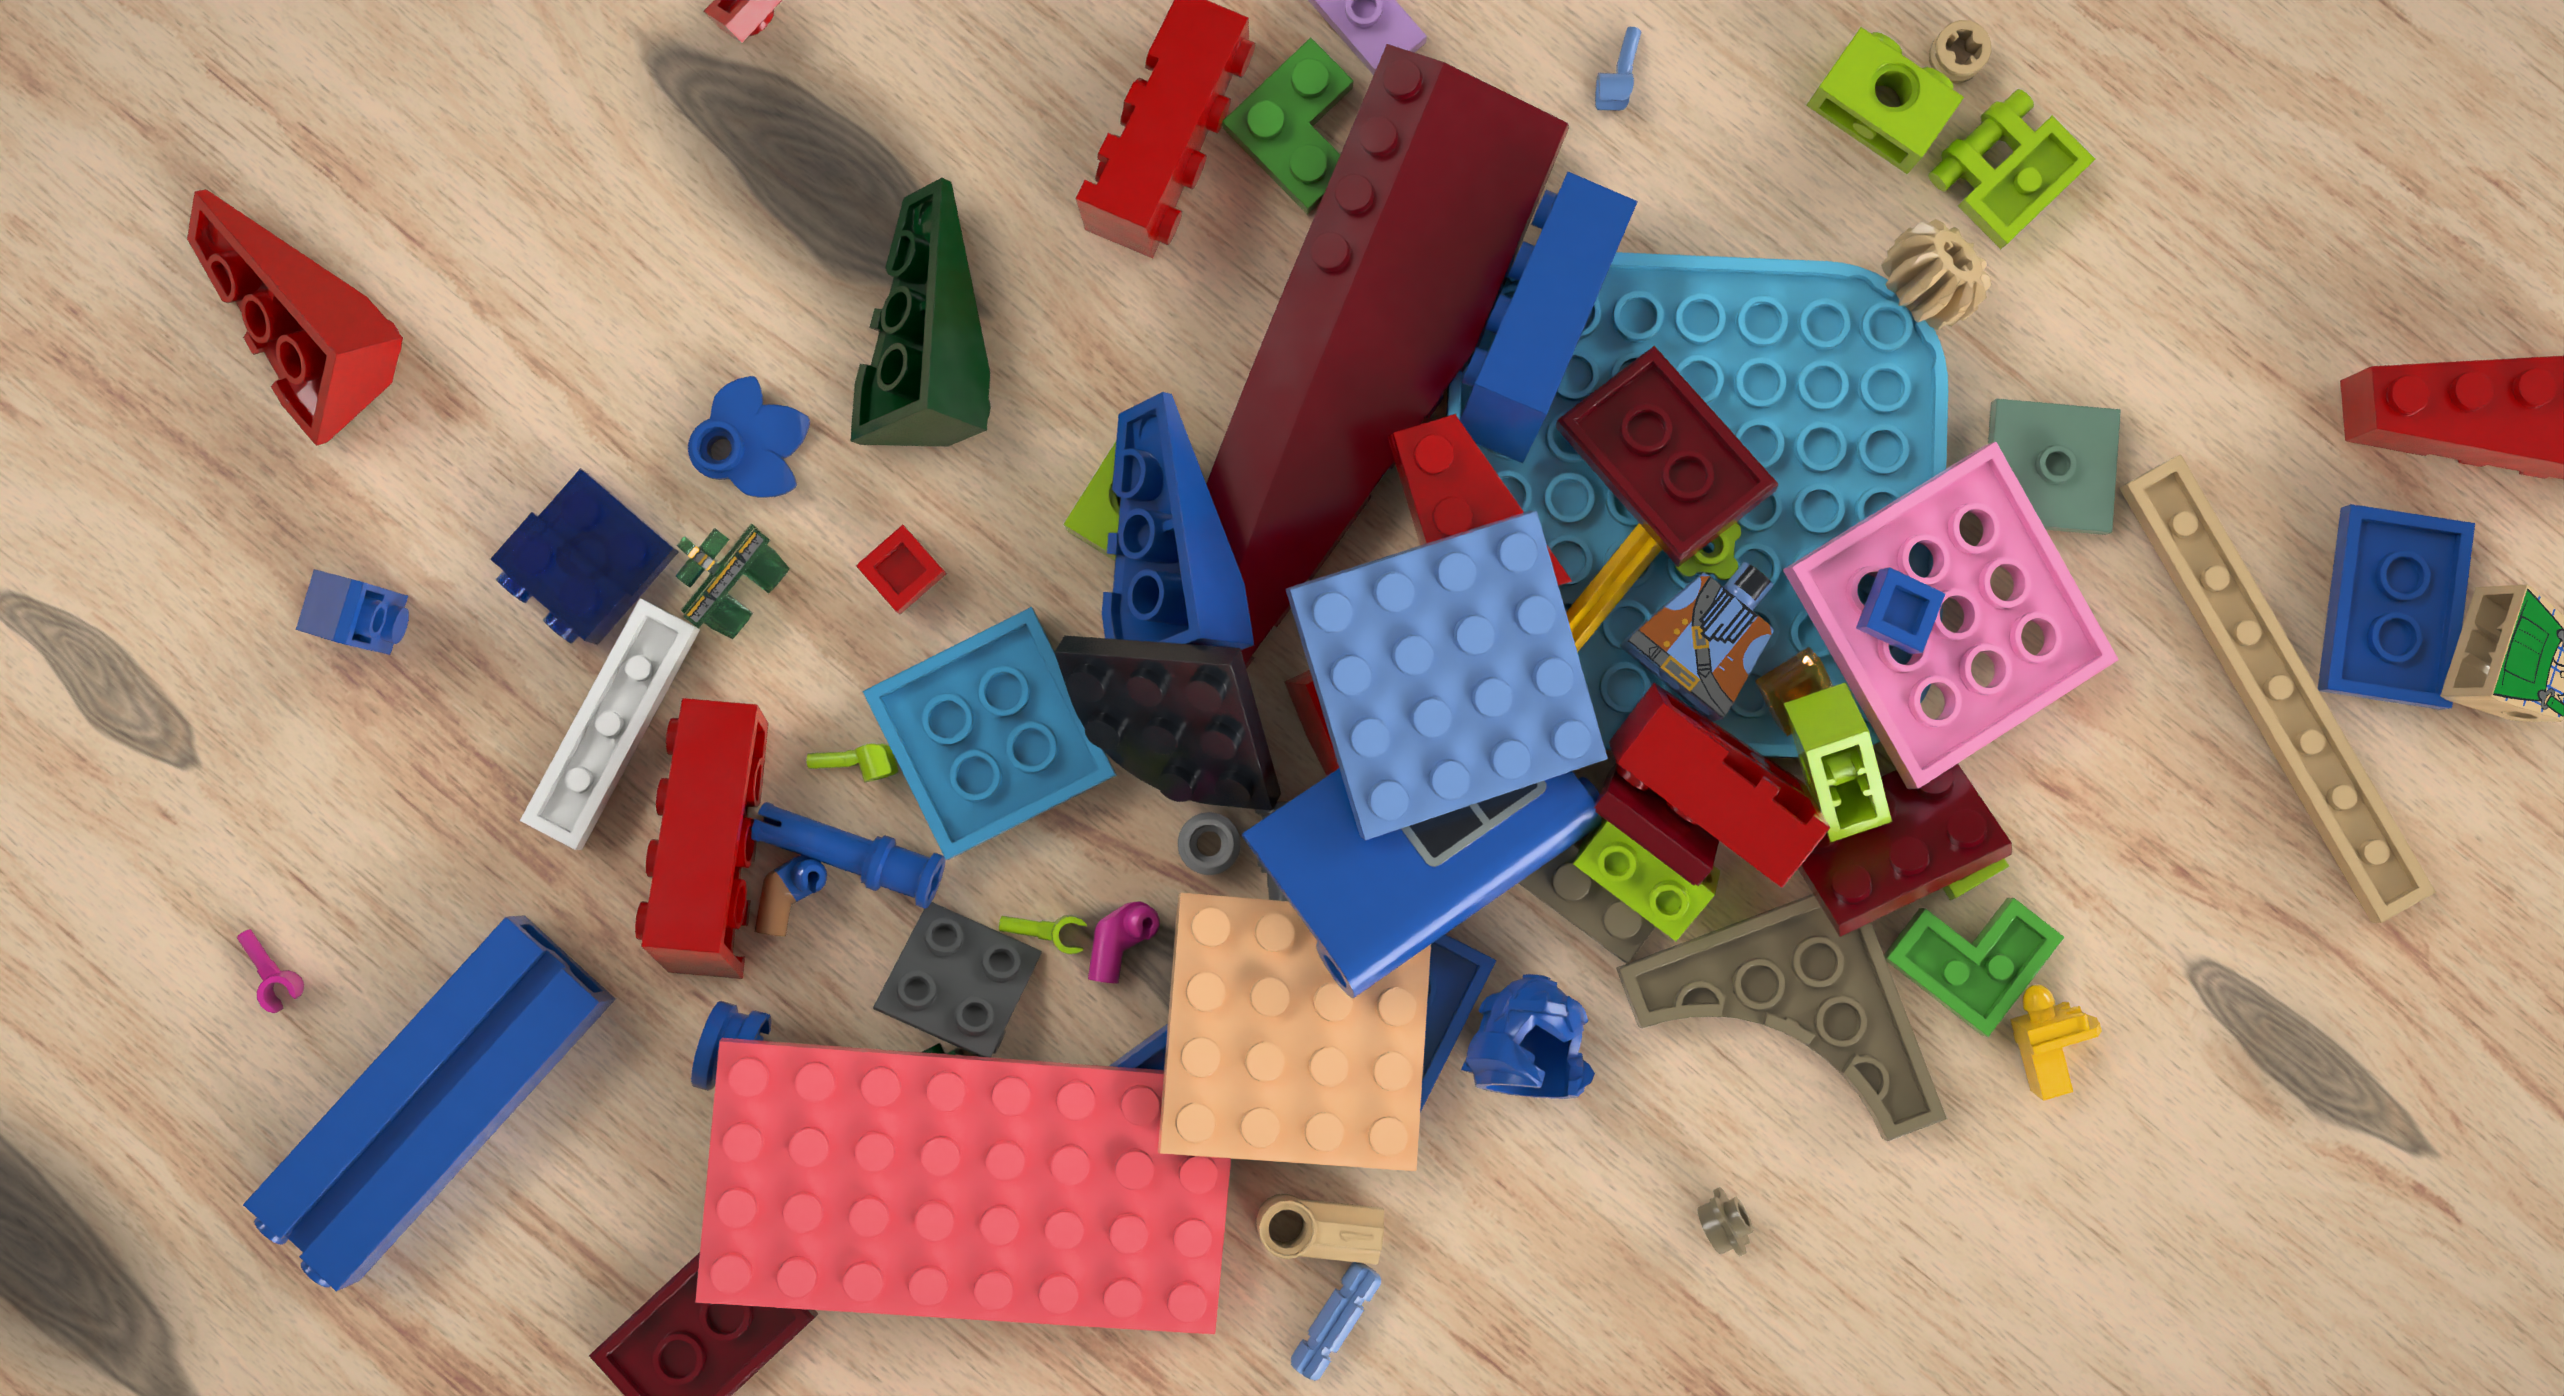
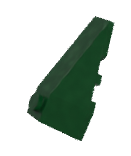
[850,178,991,447]

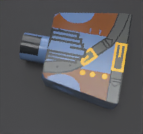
[1620,562,1774,721]

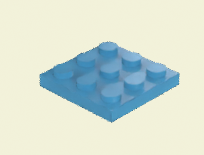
[863,607,1117,860]

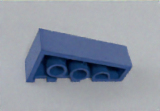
[1460,172,1638,463]

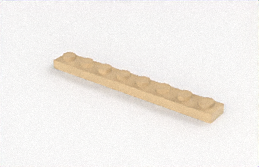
[2119,454,2436,923]

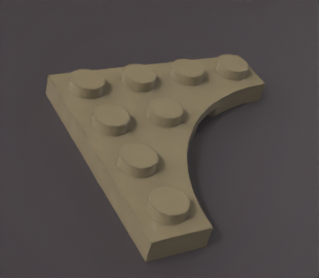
[1616,894,1947,1141]

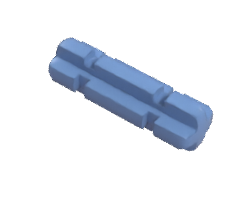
[1291,1262,1381,1381]

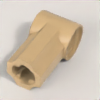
[1256,1194,1384,1265]

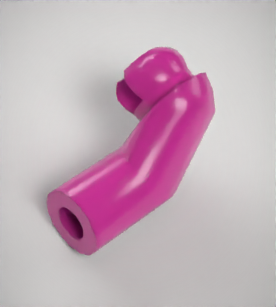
[1088,901,1160,984]

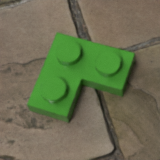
[1222,38,1354,215]
[1884,898,2064,1037]

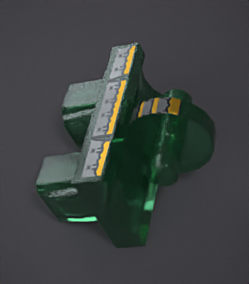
[676,523,790,639]

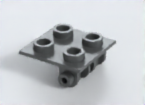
[873,902,1042,1058]

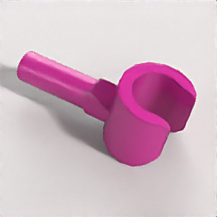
[237,929,304,1013]

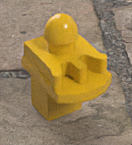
[2010,985,2102,1101]

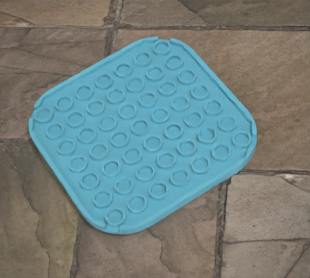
[1446,252,1948,758]

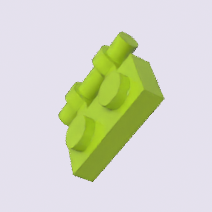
[1928,89,2096,249]

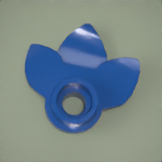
[688,376,810,498]

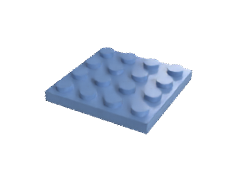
[1286,511,1608,840]

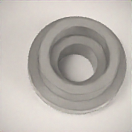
[1178,812,1241,875]

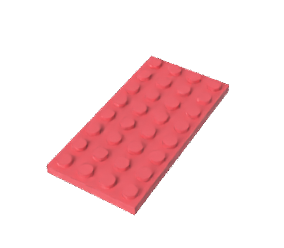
[695,1038,1231,1334]

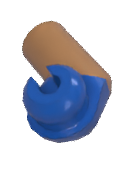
[754,855,827,937]

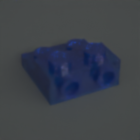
[490,468,680,645]

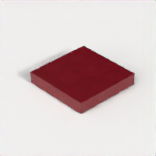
[1594,762,1719,886]

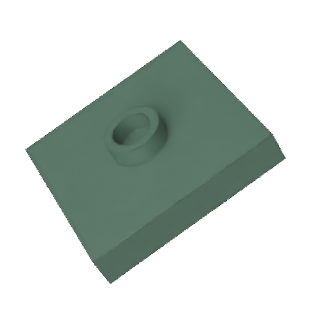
[1988,399,2121,535]

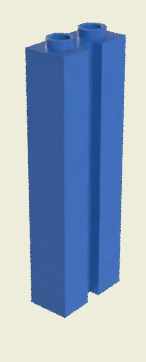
[243,915,616,1292]

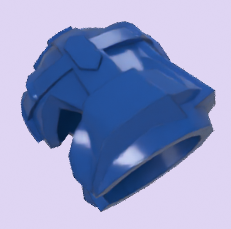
[1461,974,1595,1099]

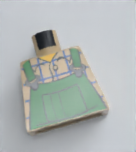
[2440,584,2564,722]

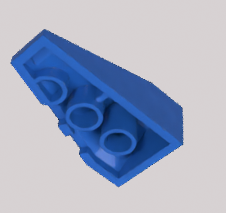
[1102,392,1254,650]

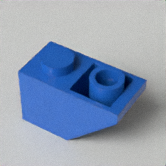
[296,569,409,655]

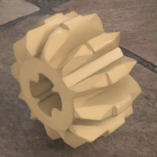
[1881,219,1992,330]

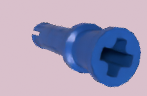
[751,802,946,909]

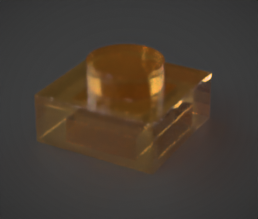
[1755,647,1833,737]

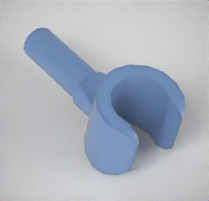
[1595,27,1642,111]

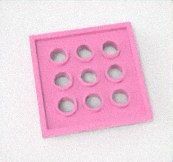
[1783,442,2119,789]

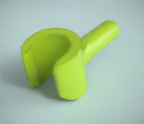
[806,744,898,782]
[999,915,1087,954]

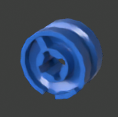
[691,1001,772,1091]

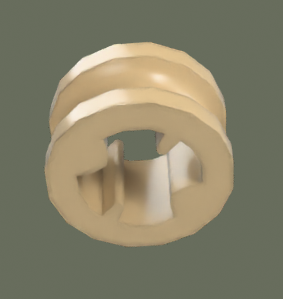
[1929,20,1992,83]

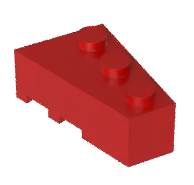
[1388,414,1572,586]
[1609,683,1830,888]

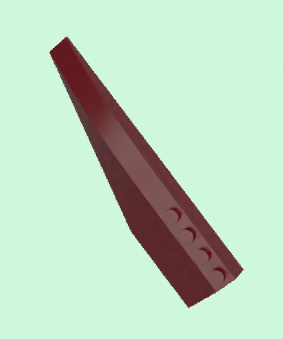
[1206,44,1569,669]

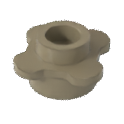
[1698,1187,1753,1256]

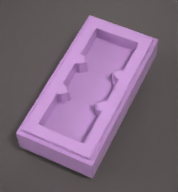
[1308,0,1427,75]

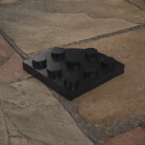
[1054,635,1281,811]

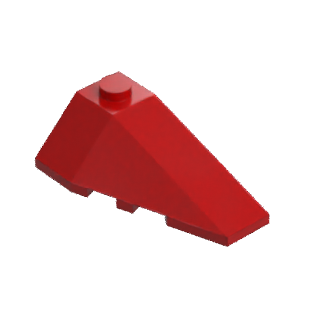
[187,189,403,446]

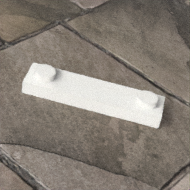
[520,598,700,850]

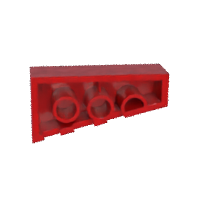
[1075,0,1256,259]
[2340,356,2564,480]
[635,698,769,979]

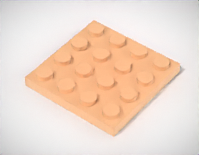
[1158,893,1431,1171]

